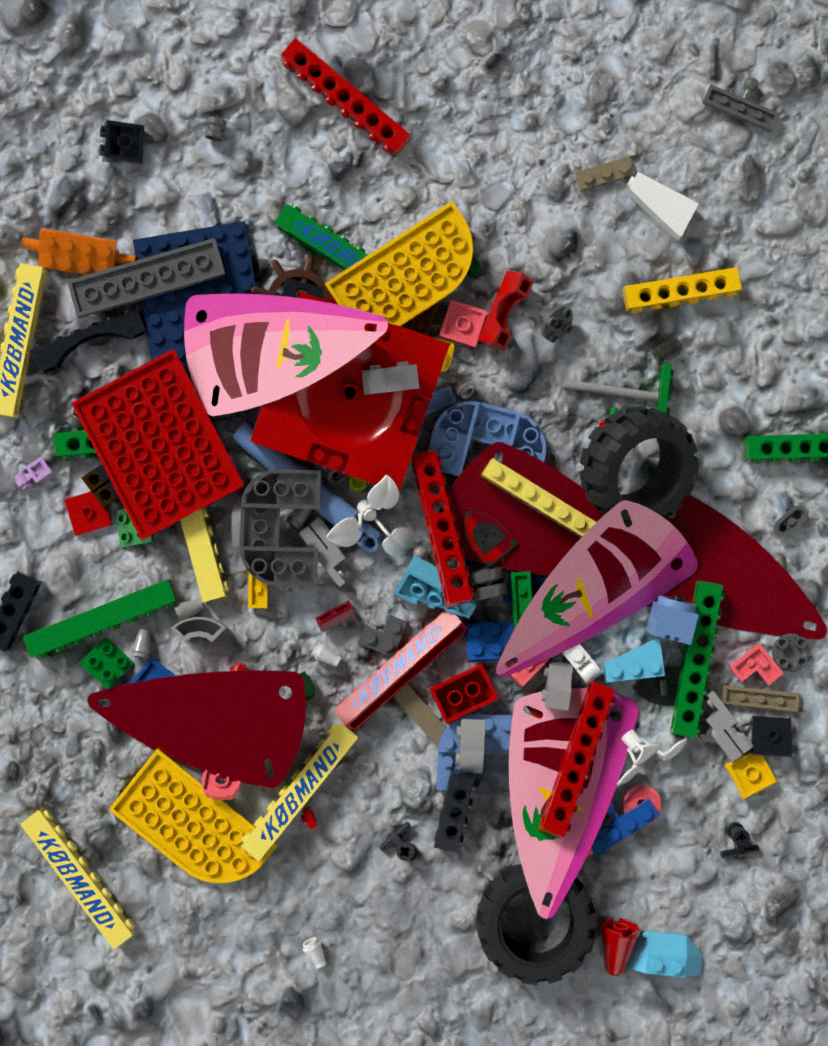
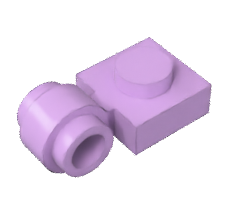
[14,456,53,490]

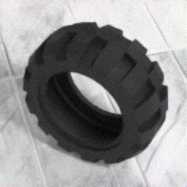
[476,864,597,985]

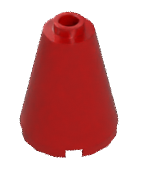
[601,918,641,976]

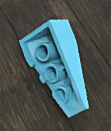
[394,555,477,618]

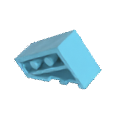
[602,637,665,683]

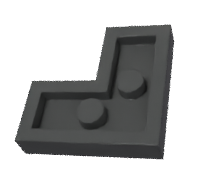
[358,615,407,657]

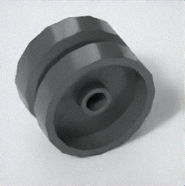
[467,567,508,601]

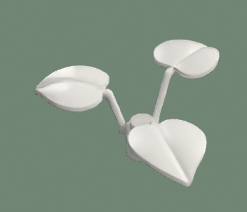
[326,475,413,556]
[616,729,688,787]

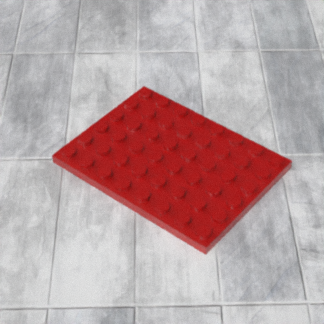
[71,349,245,540]

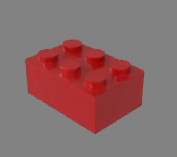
[429,663,499,724]

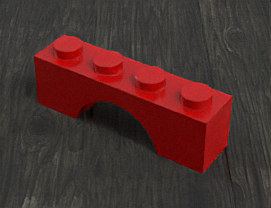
[478,271,534,351]

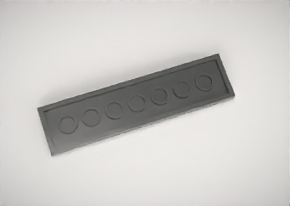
[67,238,226,318]

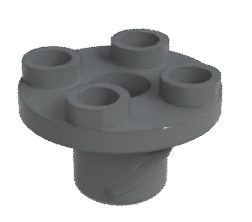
[539,305,573,343]

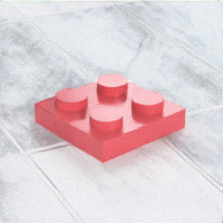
[439,300,487,348]

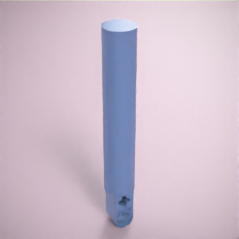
[232,420,383,552]

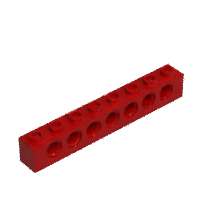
[281,38,411,157]
[410,450,474,608]
[538,681,615,839]

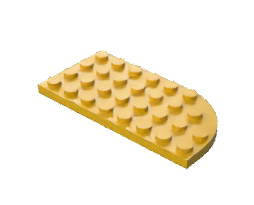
[324,201,473,326]
[108,748,279,883]

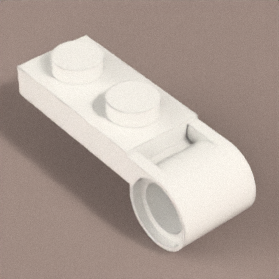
[562,644,603,685]

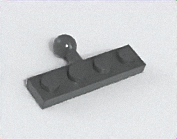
[702,77,780,133]

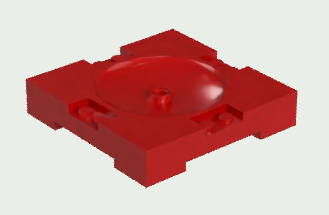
[250,292,450,491]

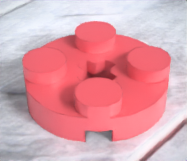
[202,770,241,801]
[622,784,661,824]

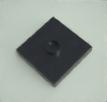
[751,716,792,758]

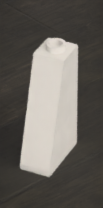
[627,172,699,241]

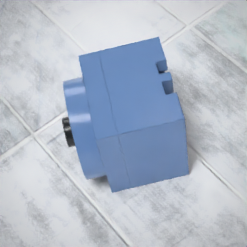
[646,595,699,645]

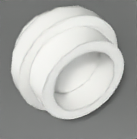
[455,379,474,399]

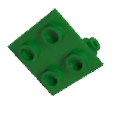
[115,508,155,548]
[79,637,134,689]

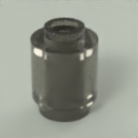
[653,338,683,364]

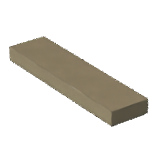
[393,684,446,747]
[721,685,800,713]

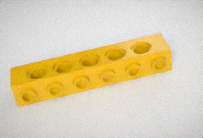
[622,267,742,314]

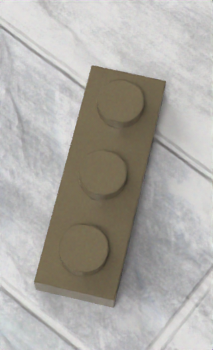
[575,156,635,192]

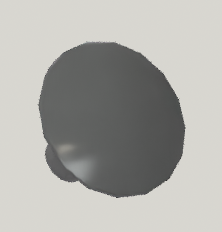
[772,633,810,672]

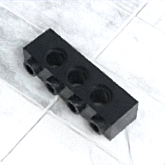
[0,571,43,652]
[434,768,477,853]

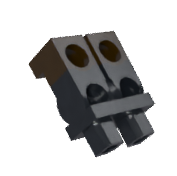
[81,465,119,510]

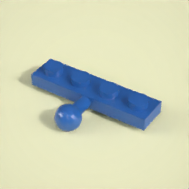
[591,798,660,856]

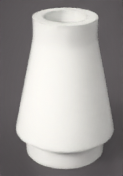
[311,642,341,667]
[303,937,327,969]

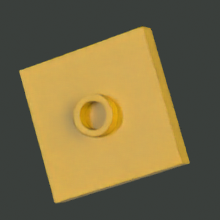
[724,750,777,800]

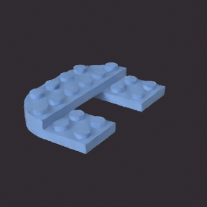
[428,401,546,476]
[437,713,513,791]

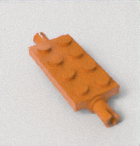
[21,228,136,275]

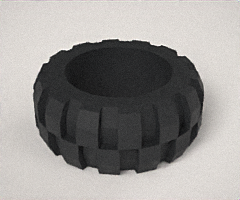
[579,406,699,527]

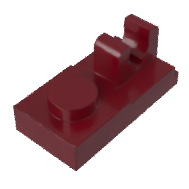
[315,600,356,632]

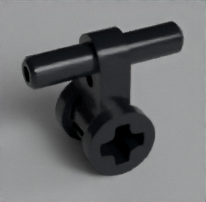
[379,822,418,861]
[720,822,759,859]

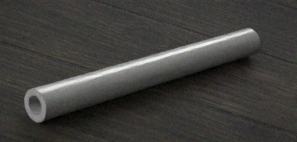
[563,379,659,402]

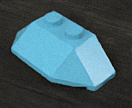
[626,931,703,978]

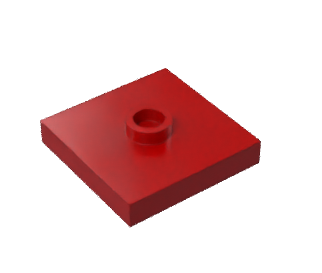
[64,491,113,536]

